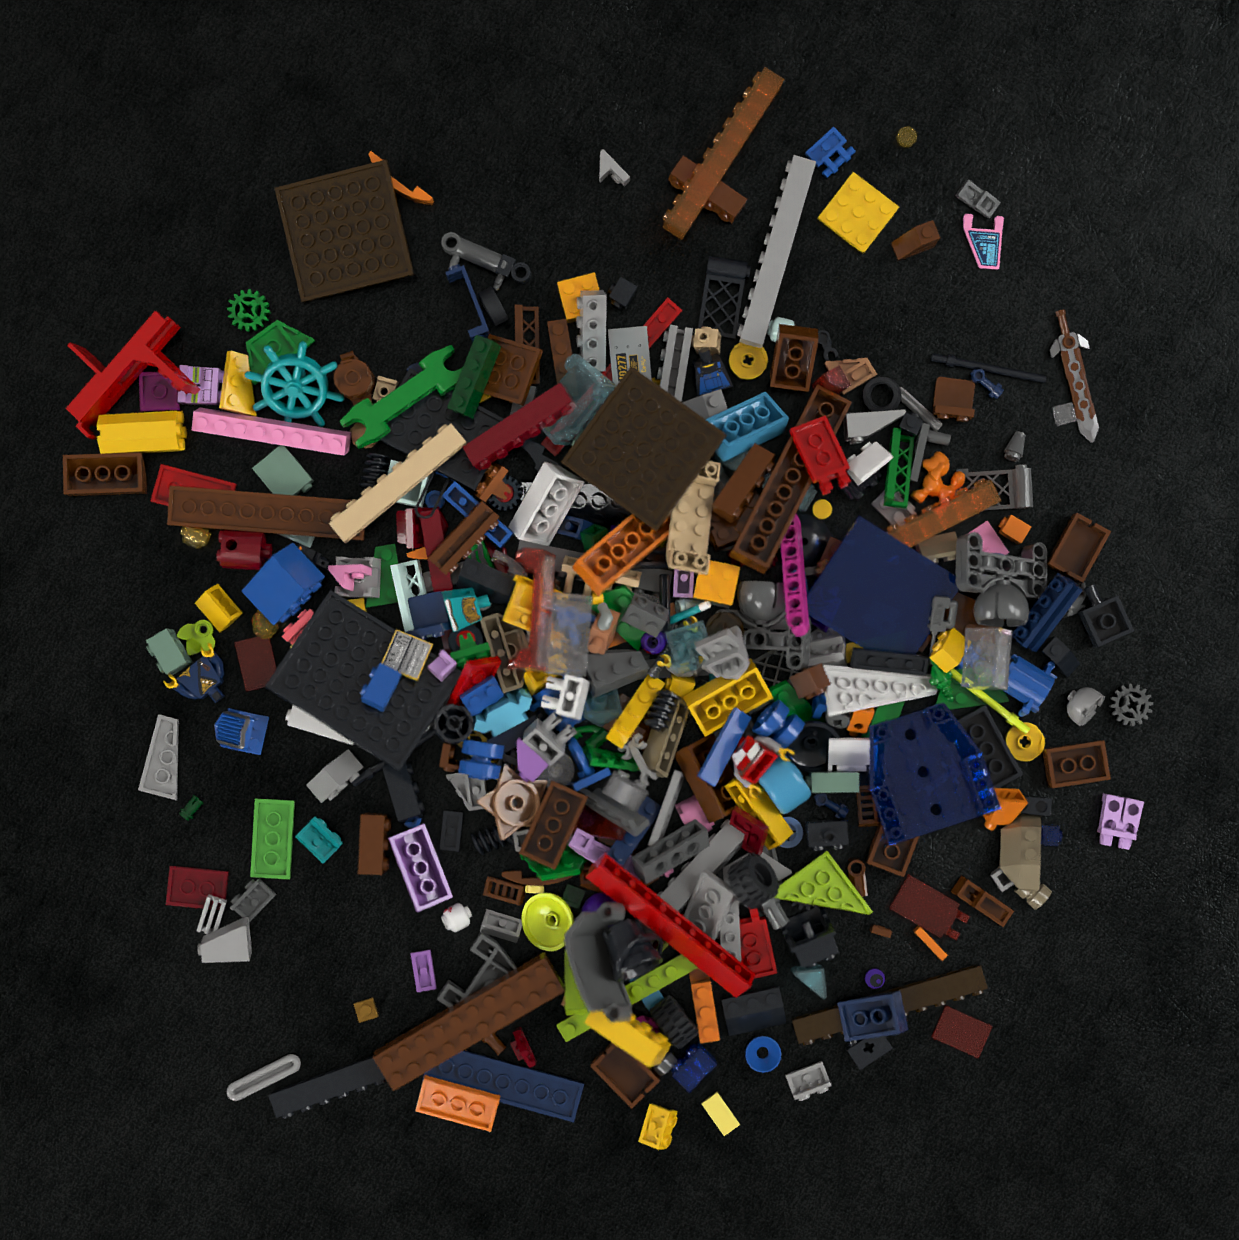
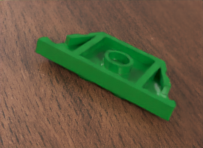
[246,320,315,385]
[583,585,645,651]
[933,665,1009,712]
[520,843,587,881]

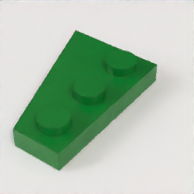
[768,680,825,722]

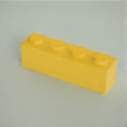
[606,674,665,749]
[724,777,794,850]

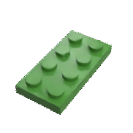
[250,799,295,879]

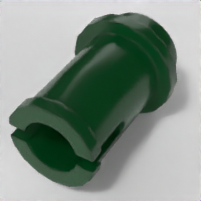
[179,795,203,821]

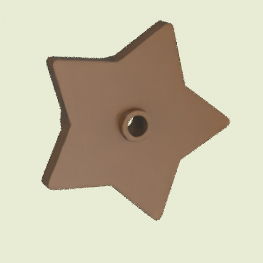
[476,765,548,840]

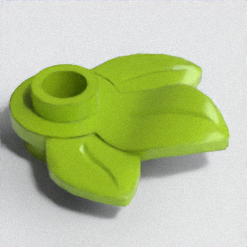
[177,620,215,655]

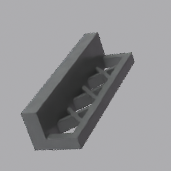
[578,788,650,837]

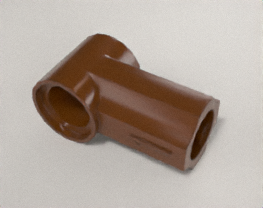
[846,857,868,897]

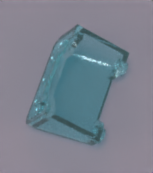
[542,354,616,445]

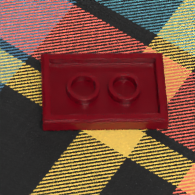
[166,865,229,910]

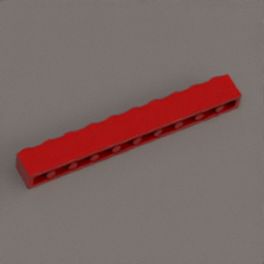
[586,853,755,998]

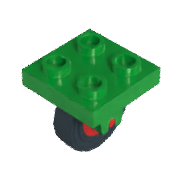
[448,625,491,671]

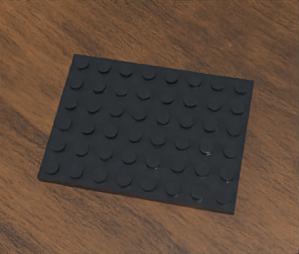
[265,590,462,772]

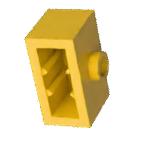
[929,628,969,673]

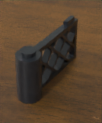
[698,256,751,339]

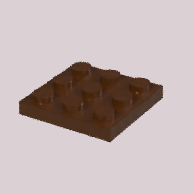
[483,334,543,406]

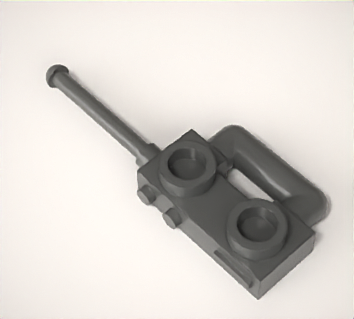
[927,595,958,665]

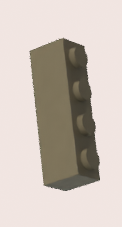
[638,699,690,778]

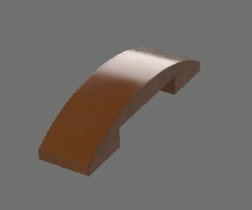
[502,870,573,886]

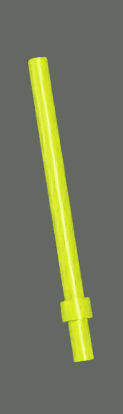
[950,668,1030,734]

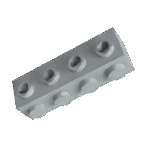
[576,290,606,372]

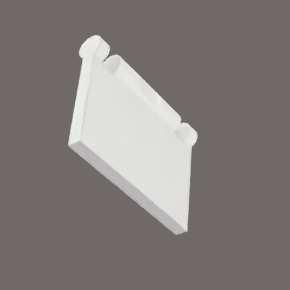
[828,738,876,772]

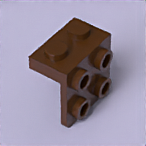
[932,377,975,422]

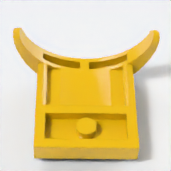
[502,574,568,635]

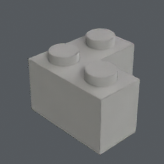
[306,749,363,803]

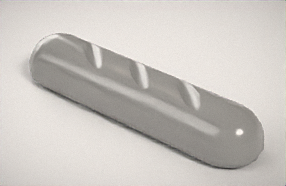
[227,1054,301,1101]

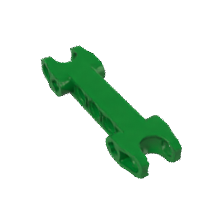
[340,345,463,449]

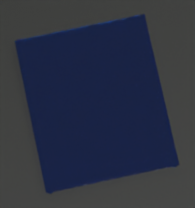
[807,516,959,654]

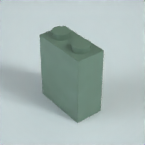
[252,445,314,495]
[805,771,859,793]

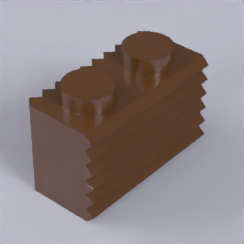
[789,663,831,700]

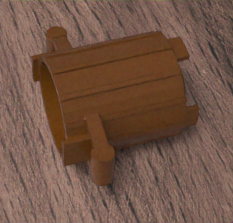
[334,351,376,406]

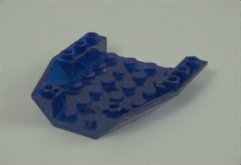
[869,702,1001,846]

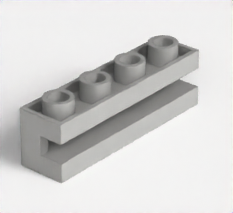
[657,325,693,401]

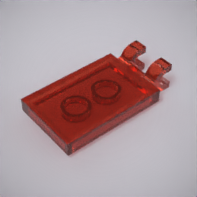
[889,874,970,940]

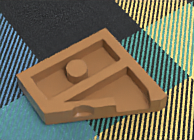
[824,358,877,395]

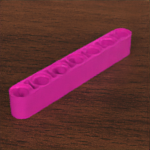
[781,514,809,636]

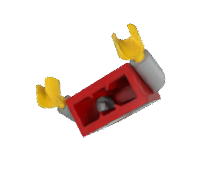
[732,736,794,798]

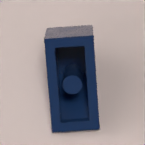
[556,515,593,541]

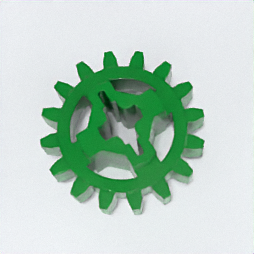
[227,289,271,332]

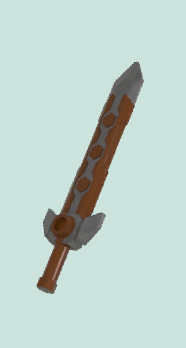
[1050,309,1099,442]

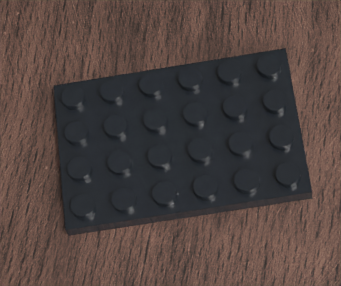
[380,368,504,492]

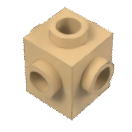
[691,327,721,354]

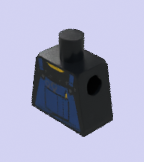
[692,347,733,397]

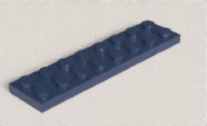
[422,1050,584,1122]

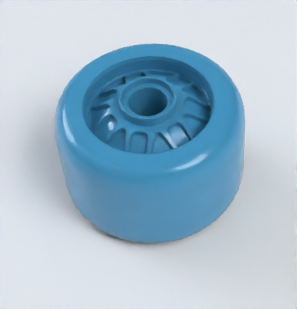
[758,752,811,814]

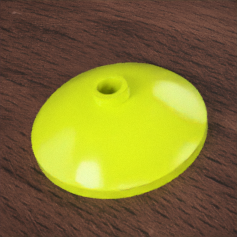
[522,893,574,951]

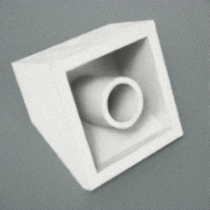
[847,442,893,486]

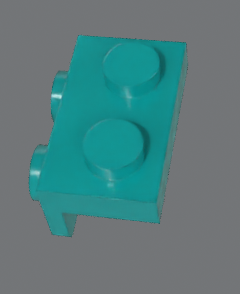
[295,816,343,864]

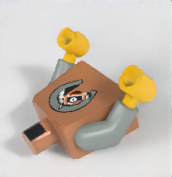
[581,593,621,655]

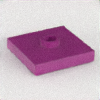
[139,372,180,412]

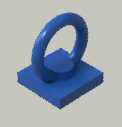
[567,737,611,791]

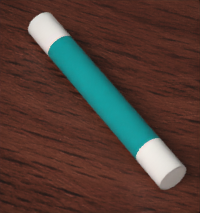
[670,600,711,625]

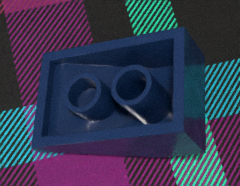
[838,991,908,1042]

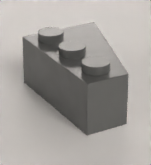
[576,651,649,698]

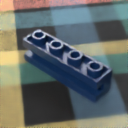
[1011,573,1083,652]

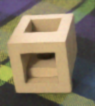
[372,376,399,402]

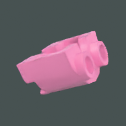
[675,795,715,832]

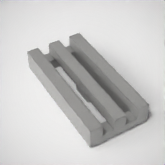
[197,894,227,934]

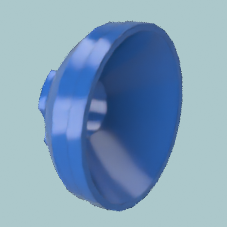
[745,1036,781,1073]

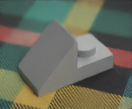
[599,149,630,186]

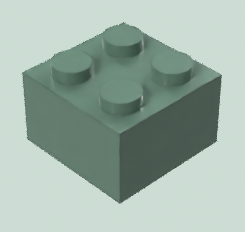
[146,628,193,675]

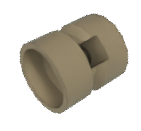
[1014,884,1052,910]

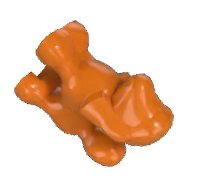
[910,452,965,517]

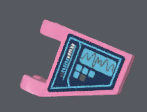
[963,214,1004,270]

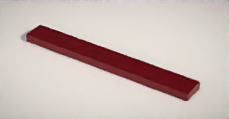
[419,508,453,656]

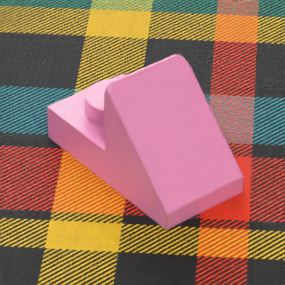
[328,564,372,591]

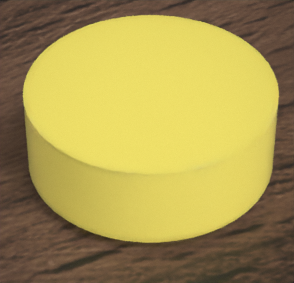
[525,885,544,893]

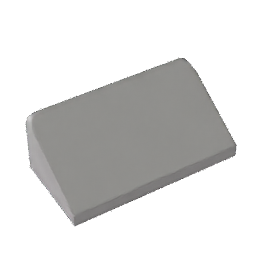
[480,909,522,943]

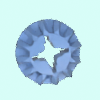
[780,817,803,848]

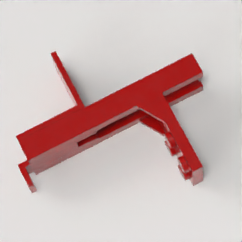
[66,311,201,440]

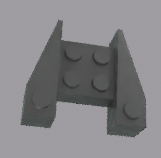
[437,931,518,1007]

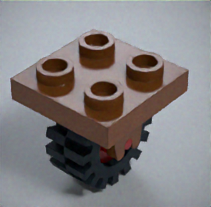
[471,462,522,511]

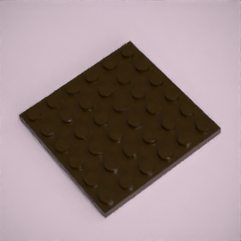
[275,160,414,302]
[561,366,727,532]

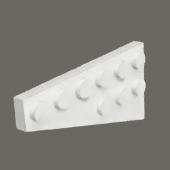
[823,665,938,716]

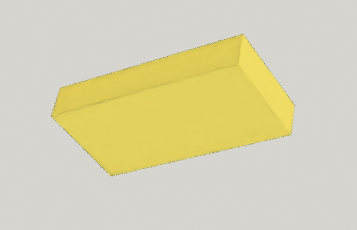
[701,1092,740,1136]

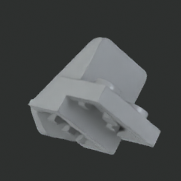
[808,625,848,667]
[695,626,750,680]

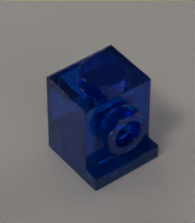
[1041,824,1062,846]

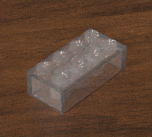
[545,592,592,677]

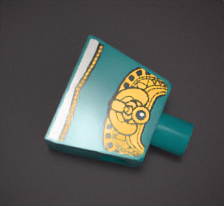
[442,588,491,632]

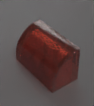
[811,365,851,395]

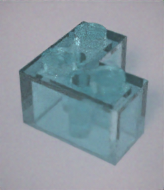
[665,621,708,675]

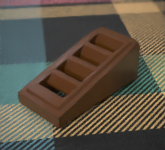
[856,785,879,827]
[483,876,526,905]

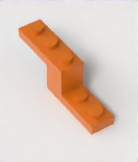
[689,968,720,1044]

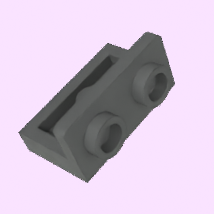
[621,593,669,637]
[230,878,277,923]

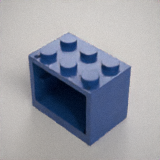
[241,543,325,625]

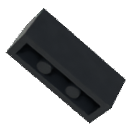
[382,762,425,825]

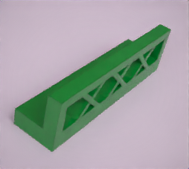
[883,427,914,509]

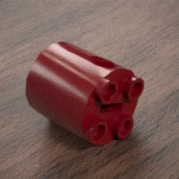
[217,529,272,570]

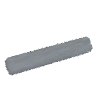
[900,387,942,431]

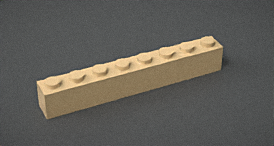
[329,424,467,543]

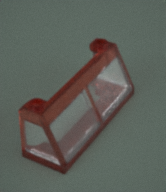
[508,547,556,673]

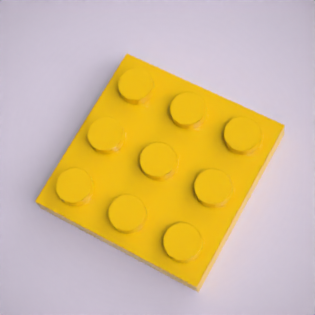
[818,172,899,254]

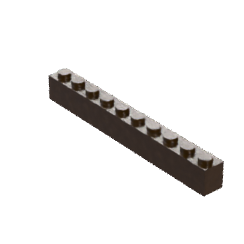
[791,964,988,1045]

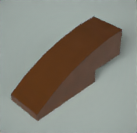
[951,875,1014,927]

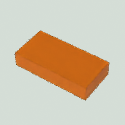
[913,925,948,961]

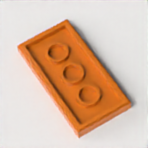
[415,1075,501,1132]

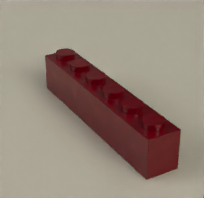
[463,382,577,470]

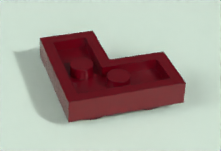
[729,806,769,855]

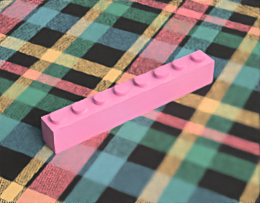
[192,408,351,455]

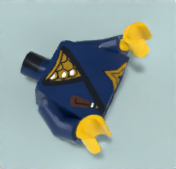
[163,643,224,703]

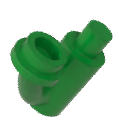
[572,725,608,755]

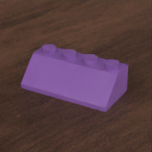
[388,824,453,912]

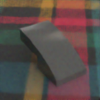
[955,180,1001,218]

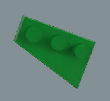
[366,544,399,608]
[585,745,640,772]

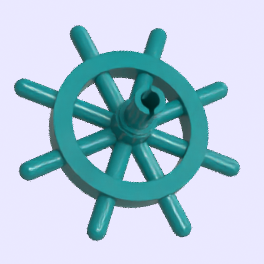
[245,341,345,427]

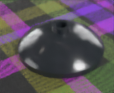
[776,514,831,568]
[785,721,840,772]

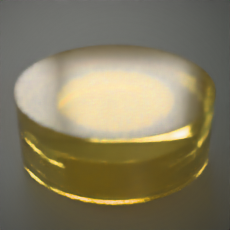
[897,127,917,147]

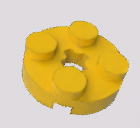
[729,343,768,380]
[1005,722,1045,761]

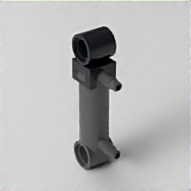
[441,232,531,291]

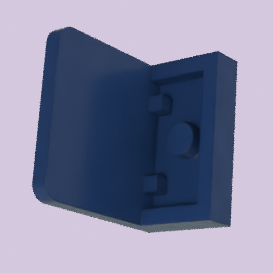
[406,591,452,640]

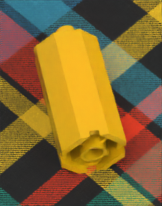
[97,411,187,454]

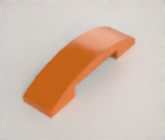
[369,151,434,205]

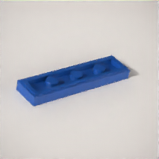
[697,707,751,787]

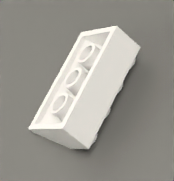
[508,462,585,546]

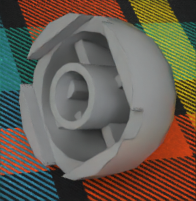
[1067,687,1105,726]

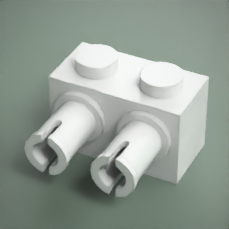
[541,675,590,720]

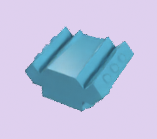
[472,684,532,737]

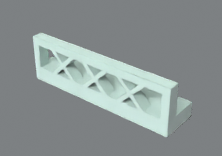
[390,559,432,637]

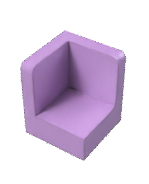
[428,650,456,682]

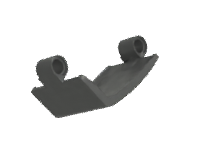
[564,903,632,1022]

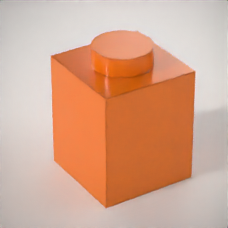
[998,515,1031,545]

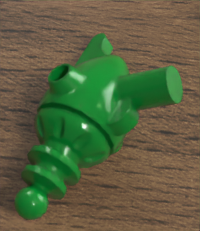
[929,658,954,702]

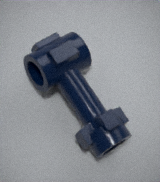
[970,369,1004,399]
[814,793,849,819]

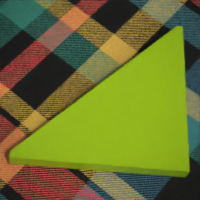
[774,851,873,915]

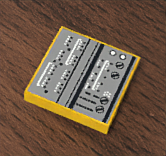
[382,629,433,681]

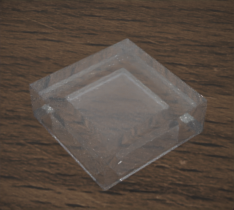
[1052,402,1077,426]

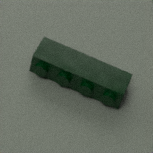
[447,335,502,419]

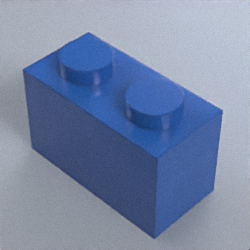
[360,663,402,712]

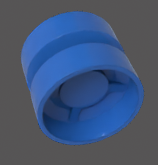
[752,700,805,749]
[458,740,505,780]

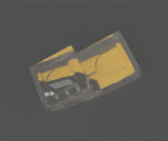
[491,550,528,578]

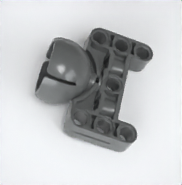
[956,532,1047,627]
[715,581,811,670]

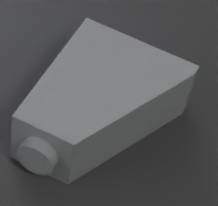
[198,917,252,963]

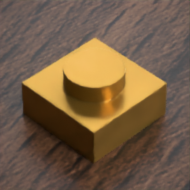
[354,997,379,1023]

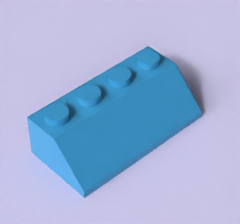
[706,392,789,462]

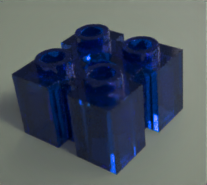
[671,1042,717,1093]

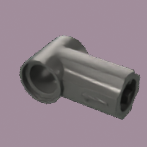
[758,898,789,930]

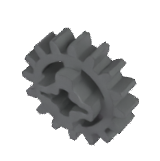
[1109,684,1153,726]

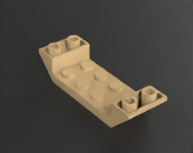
[666,461,721,575]

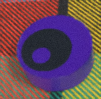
[865,968,885,989]

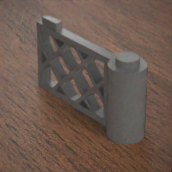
[953,465,1034,513]

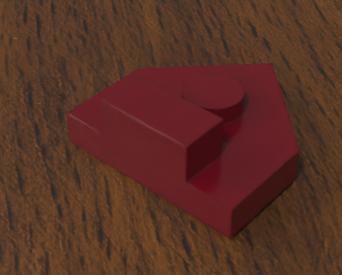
[510,1027,537,1068]

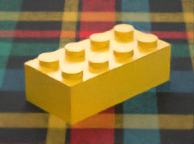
[683,658,773,737]
[584,1011,672,1067]

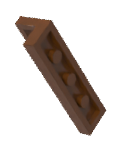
[515,305,540,385]

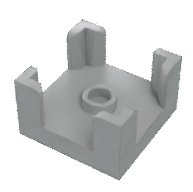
[335,557,381,598]

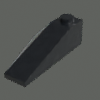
[455,557,516,604]

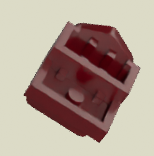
[396,507,448,548]

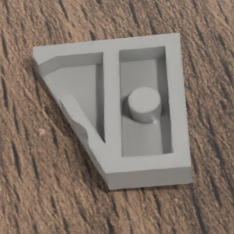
[446,773,488,811]

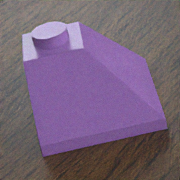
[517,737,549,782]

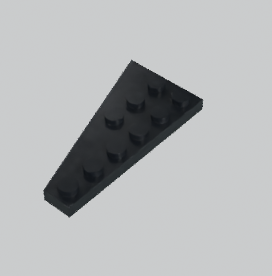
[520,479,632,528]

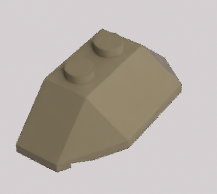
[480,613,534,693]
[1000,814,1041,891]

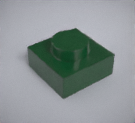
[562,884,586,909]

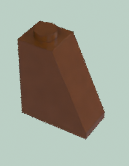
[891,220,940,261]

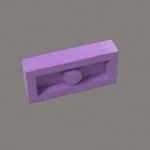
[411,949,437,992]

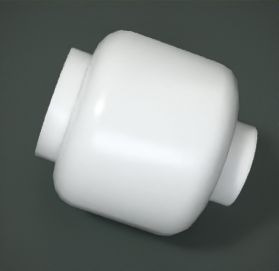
[441,903,472,932]

